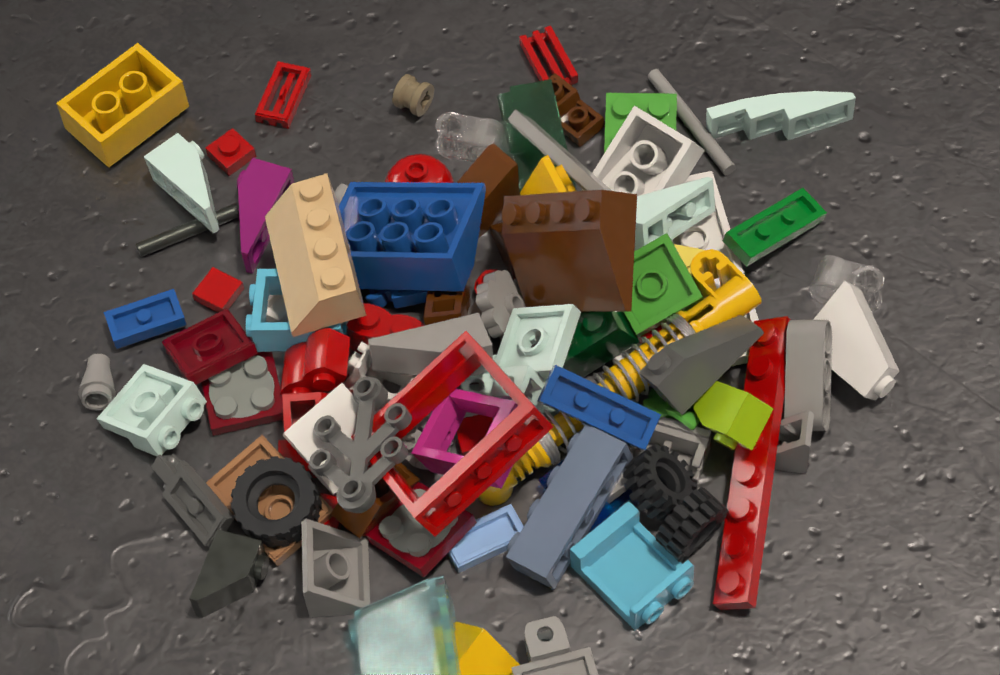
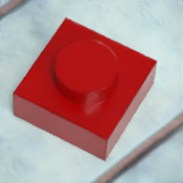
[205,128,257,176]

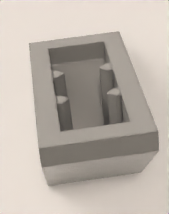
[774,410,814,474]

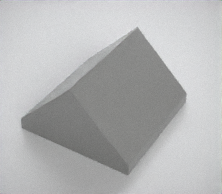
[301,518,371,618]

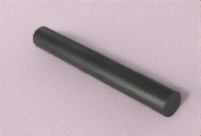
[136,203,239,257]

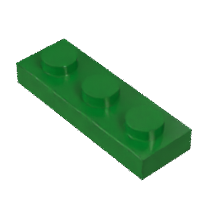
[722,188,827,267]

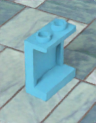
[570,501,694,630]

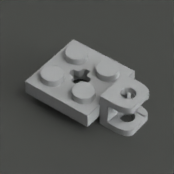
[511,616,598,675]

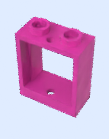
[411,389,518,489]

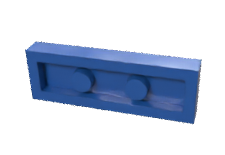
[537,365,661,451]

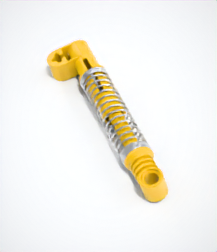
[478,249,762,506]

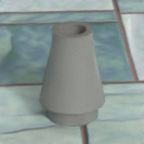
[78,354,116,411]

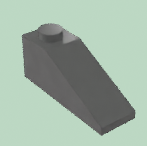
[639,315,764,415]

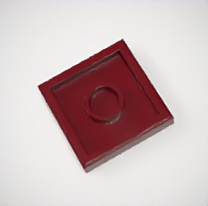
[161,309,258,385]

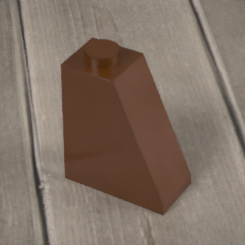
[457,143,520,238]

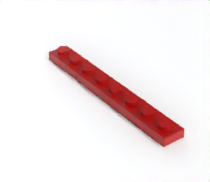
[713,316,791,610]

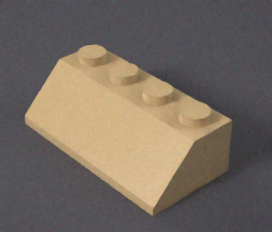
[265,173,366,337]

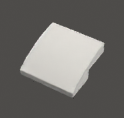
[283,383,371,496]

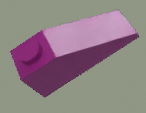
[237,158,295,274]

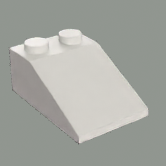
[581,106,705,196]

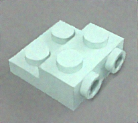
[97,364,207,456]

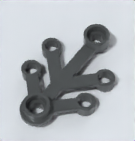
[309,376,412,513]

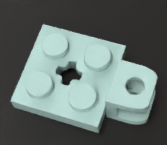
[492,304,581,411]

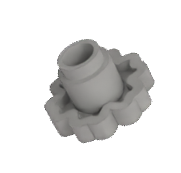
[468,270,526,341]

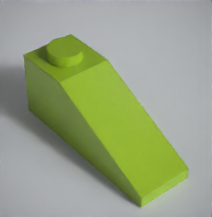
[692,381,774,450]

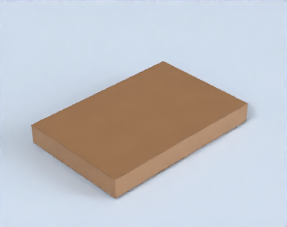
[206,435,333,567]

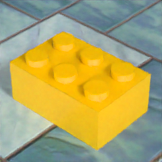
[56,43,189,167]

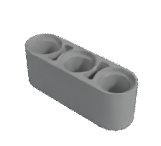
[784,320,832,431]

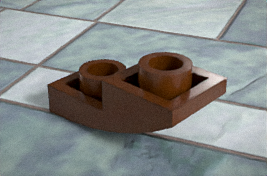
[529,73,605,147]

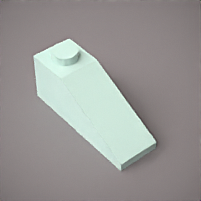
[144,133,220,233]
[635,177,715,251]

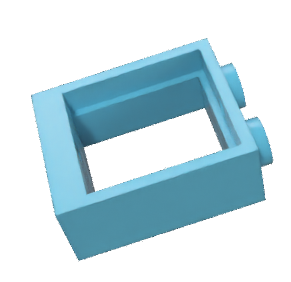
[246,269,348,352]

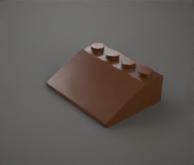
[502,190,637,312]

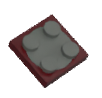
[202,352,283,436]
[366,482,477,577]

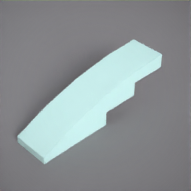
[706,91,856,140]

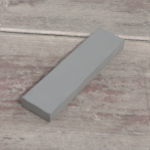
[508,109,612,191]

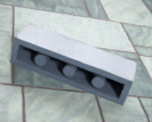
[506,424,633,590]

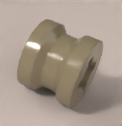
[392,74,435,117]

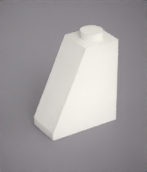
[813,280,899,401]

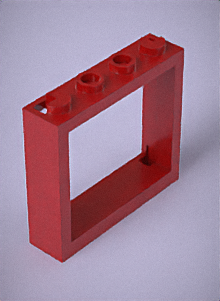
[351,331,554,537]

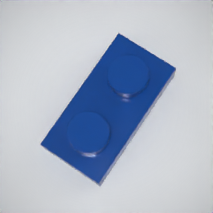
[104,289,187,349]

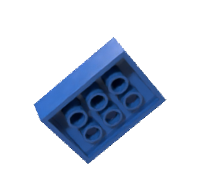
[339,182,486,292]

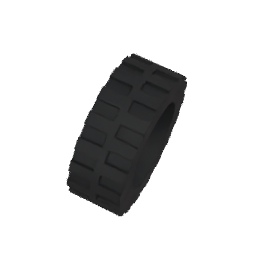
[230,456,322,548]

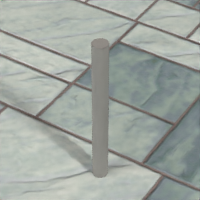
[647,69,736,175]

